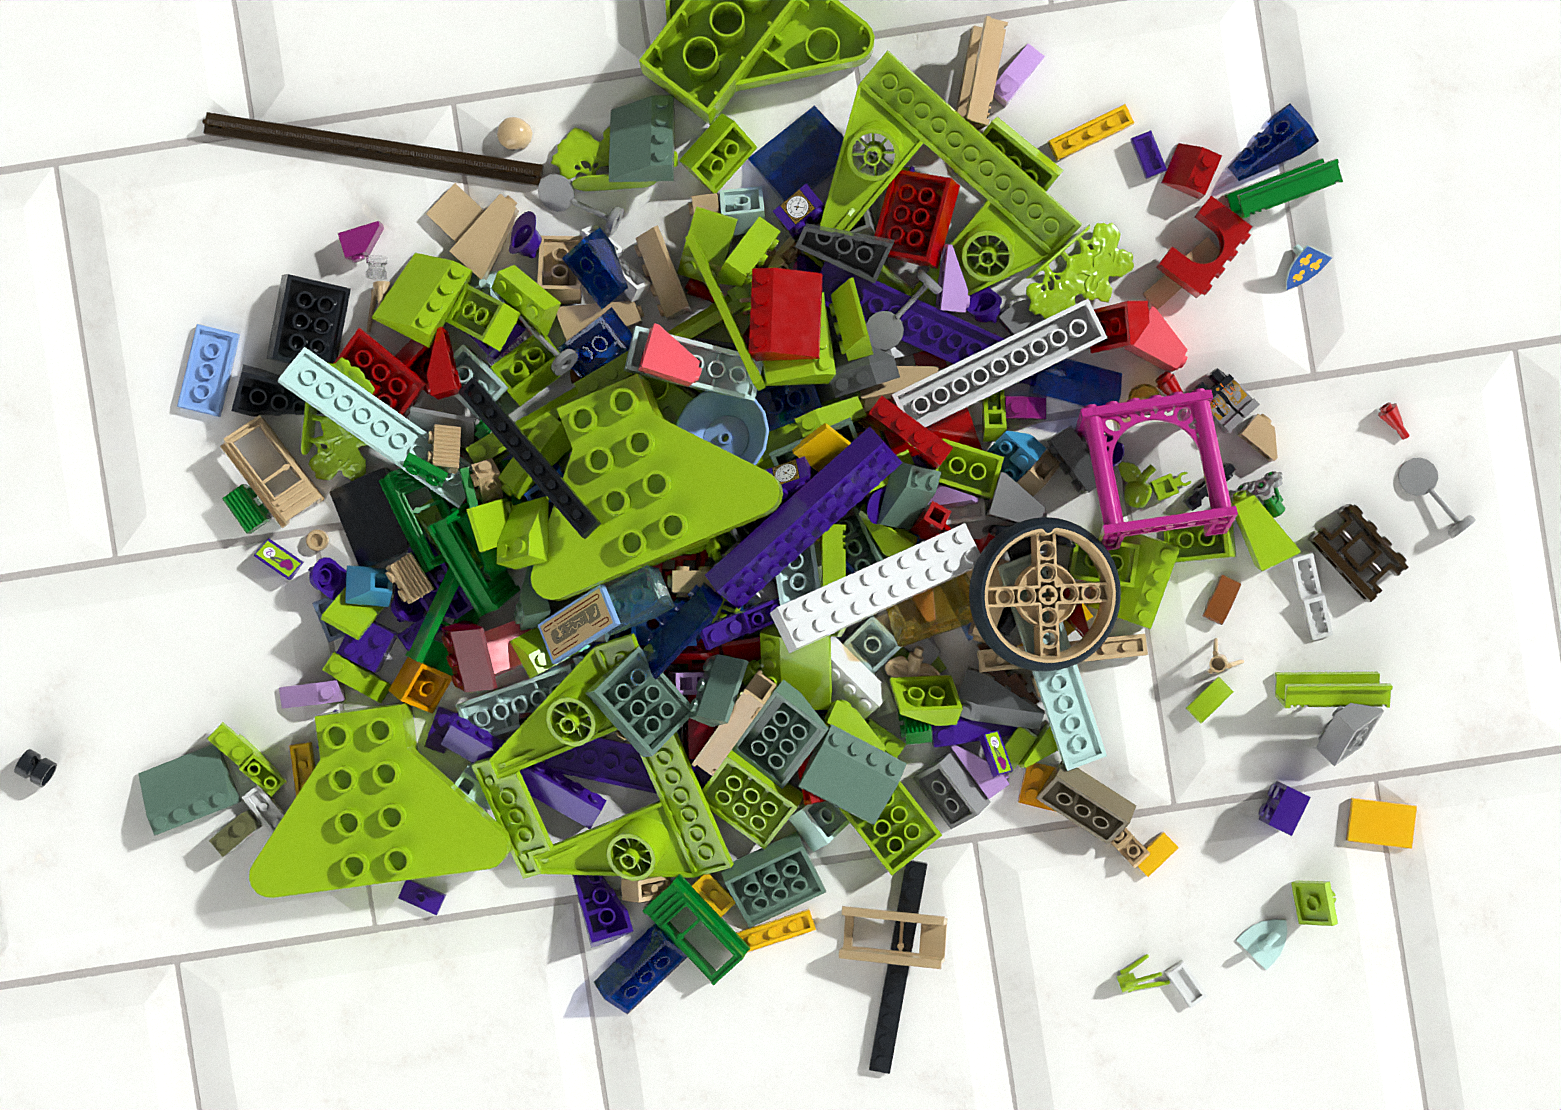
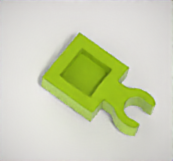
[1150,472,1191,501]

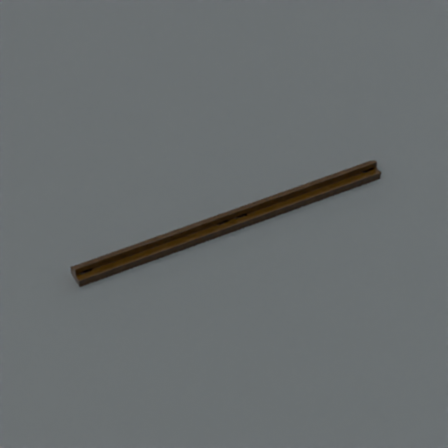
[202,112,544,187]

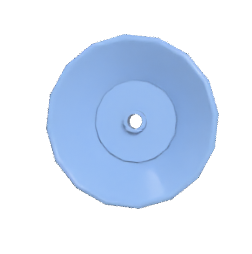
[676,391,769,465]

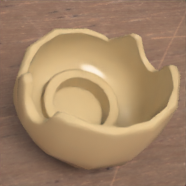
[497,117,532,150]

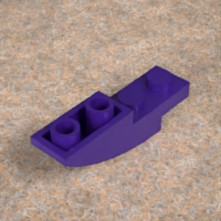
[699,597,780,650]

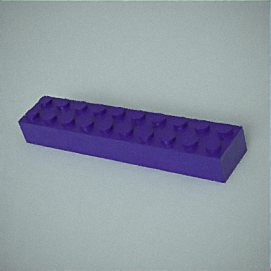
[705,427,903,609]

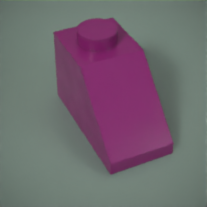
[338,221,384,262]
[1005,396,1046,420]

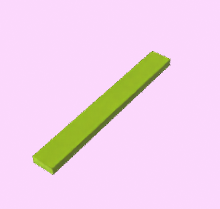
[685,234,766,391]

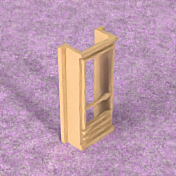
[956,16,1008,131]
[220,415,325,528]
[692,670,777,776]
[839,906,948,969]

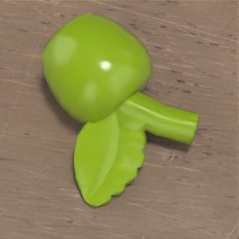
[1118,461,1156,508]

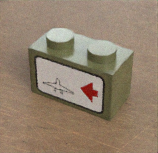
[209,810,262,857]

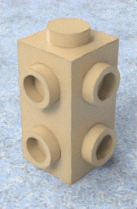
[470,458,503,505]
[667,566,716,598]

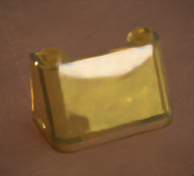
[886,573,973,647]

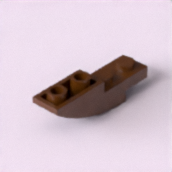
[976,642,1039,706]

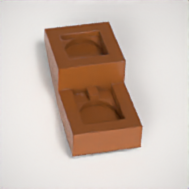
[1202,575,1241,625]

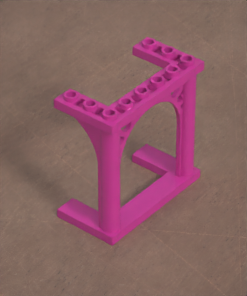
[1075,388,1238,550]

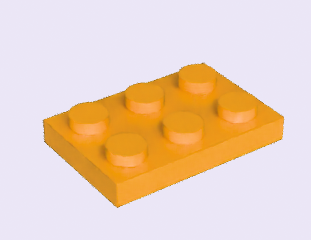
[1018,762,1056,812]

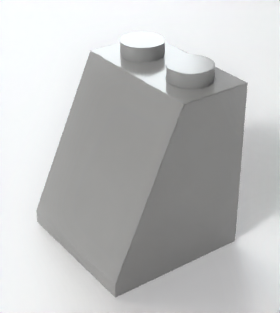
[986,472,1047,524]

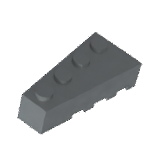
[795,223,894,283]

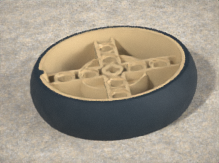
[969,517,1121,671]

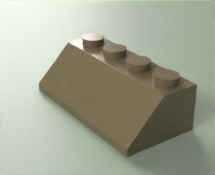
[1036,761,1137,845]

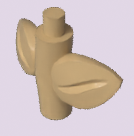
[885,646,941,677]

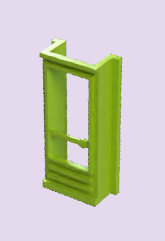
[817,524,847,637]
[1275,671,1393,708]

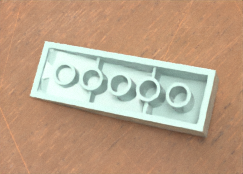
[624,326,763,401]
[456,663,578,736]

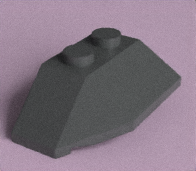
[812,345,900,404]

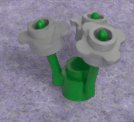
[1236,471,1285,518]

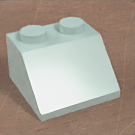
[720,186,765,236]
[843,615,903,674]
[789,801,850,852]

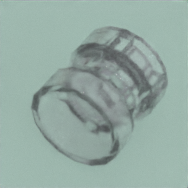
[366,255,388,280]

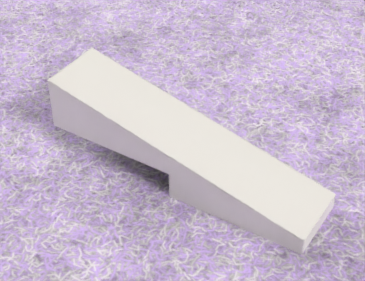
[580,224,651,302]
[1288,549,1333,640]

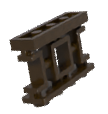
[1308,504,1409,602]

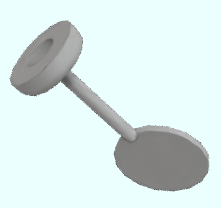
[538,174,624,236]
[866,269,943,350]
[508,305,578,376]
[1398,458,1476,539]

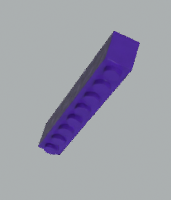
[441,716,607,829]

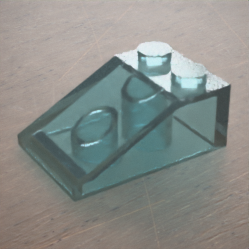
[606,565,675,635]

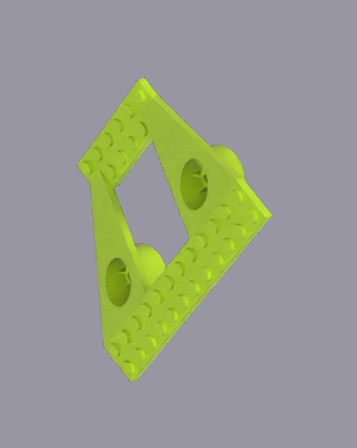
[803,50,1082,307]
[471,633,734,881]

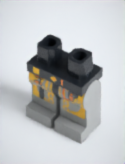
[1193,368,1260,433]

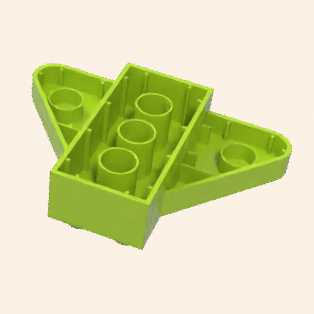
[639,0,875,125]
[531,374,783,601]
[249,702,511,898]

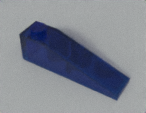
[1228,103,1319,181]

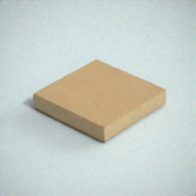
[426,183,484,243]

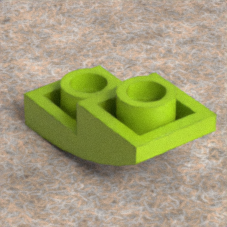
[1186,676,1234,724]
[1004,727,1038,773]

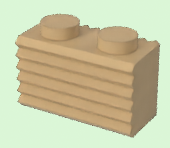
[427,424,461,474]
[386,552,434,604]

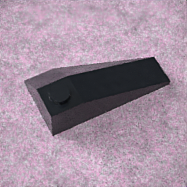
[231,364,322,417]

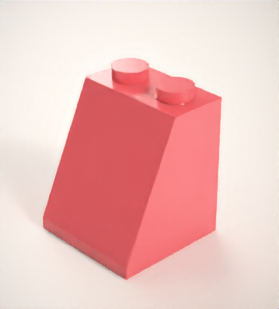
[1124,306,1188,373]
[638,323,702,387]
[484,621,531,677]

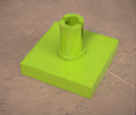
[1291,880,1338,926]

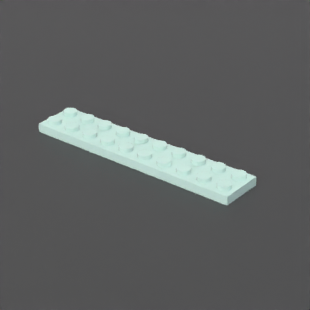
[278,347,472,508]
[997,554,1107,771]

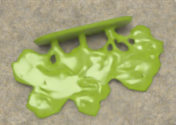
[551,127,678,191]
[1026,223,1134,319]
[301,357,375,481]

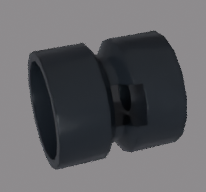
[14,749,57,787]

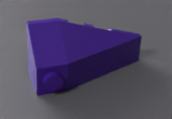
[931,716,1017,747]
[572,875,633,948]

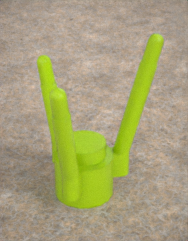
[1116,954,1170,993]

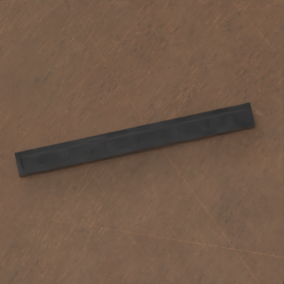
[458,377,601,539]
[869,860,927,1074]

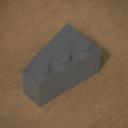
[1047,426,1096,494]

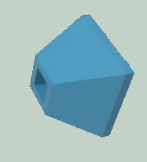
[986,430,1047,482]
[345,565,393,607]

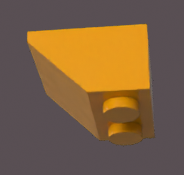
[388,657,452,714]

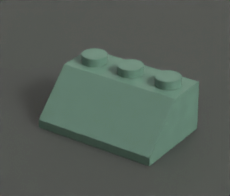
[689,654,749,727]

